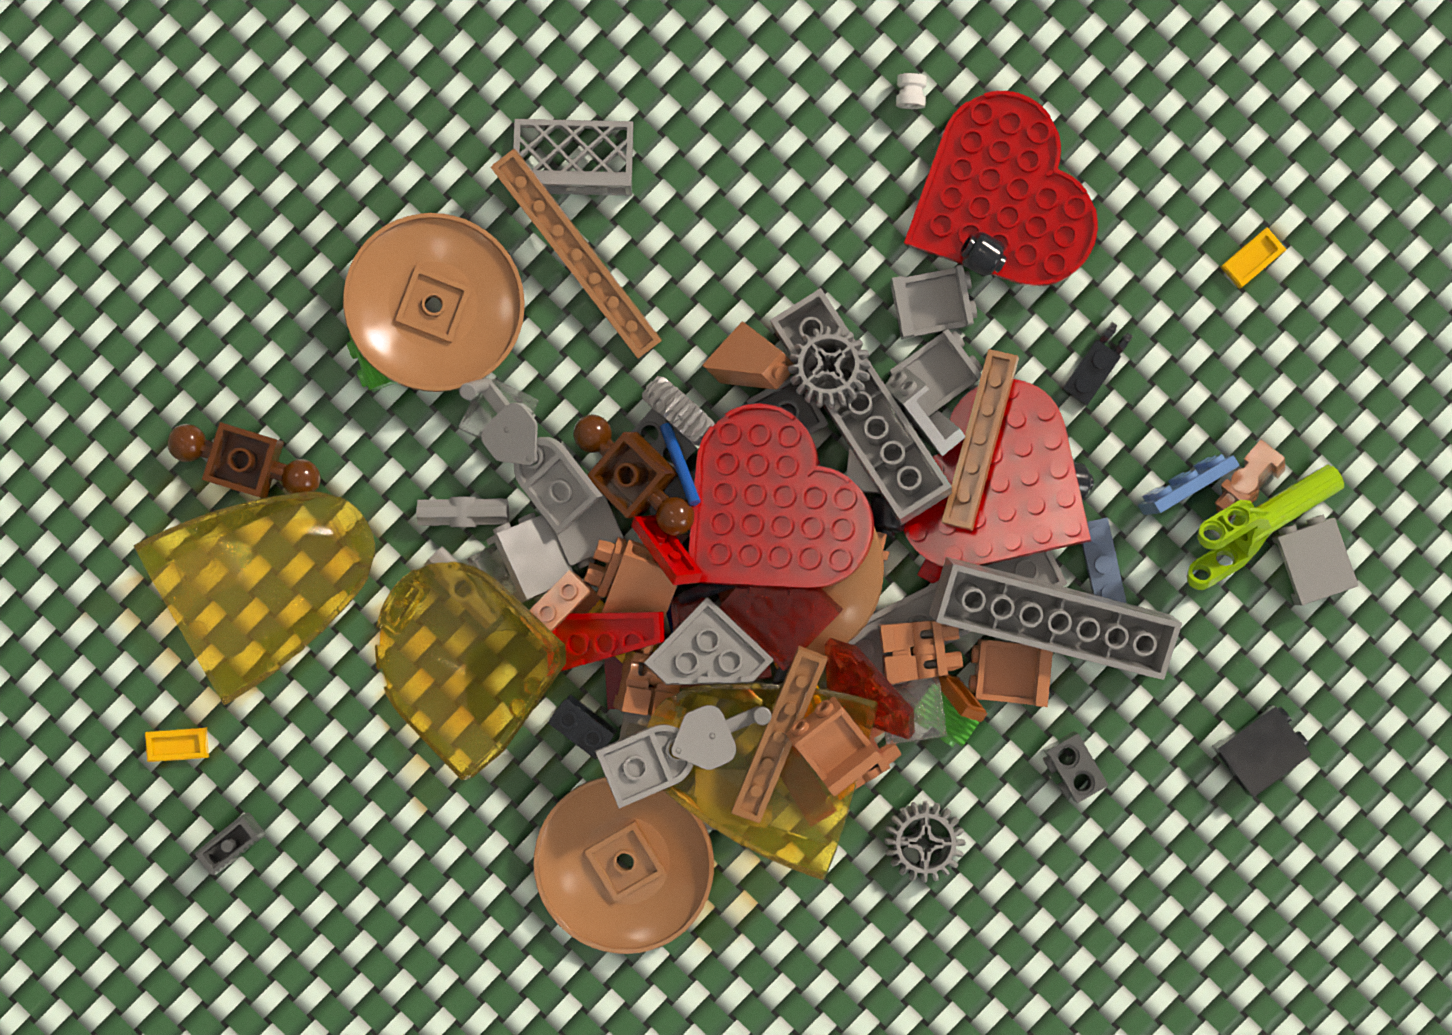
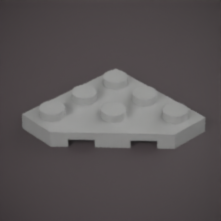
[644,597,774,685]

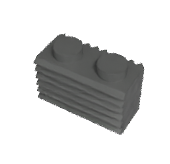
[195,812,265,875]

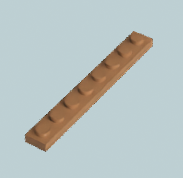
[491,148,662,359]

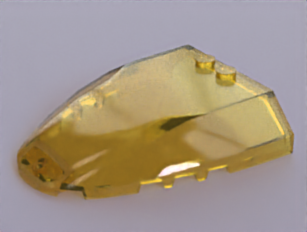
[133,491,375,705]
[647,682,878,880]

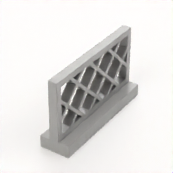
[513,119,634,196]

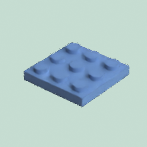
[1138,454,1240,515]

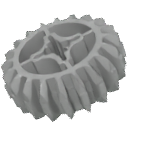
[788,326,871,409]
[642,376,715,446]
[884,801,966,883]

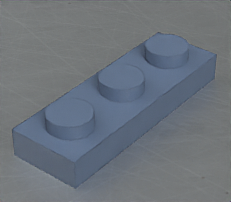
[1081,517,1127,603]

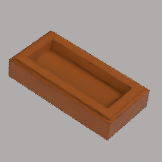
[932,674,987,722]

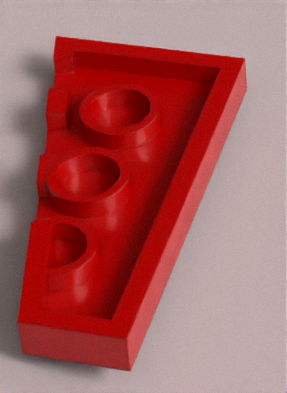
[548,612,664,674]

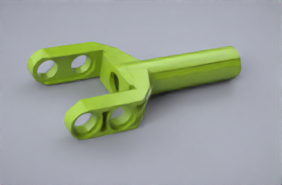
[1186,464,1344,590]

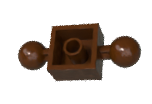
[573,414,695,536]
[167,422,321,498]

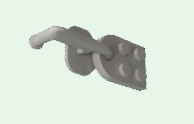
[459,378,603,534]
[595,705,772,809]

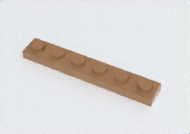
[942,349,1019,531]
[731,646,827,824]

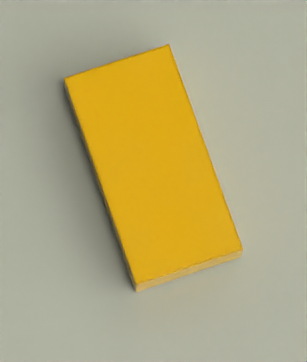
[1220,227,1287,289]
[145,727,209,762]

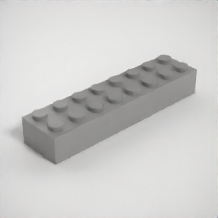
[770,288,952,526]
[929,557,1182,680]

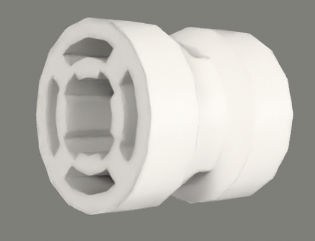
[896,73,927,109]

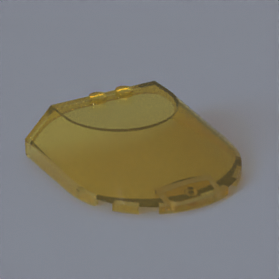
[375,562,566,780]

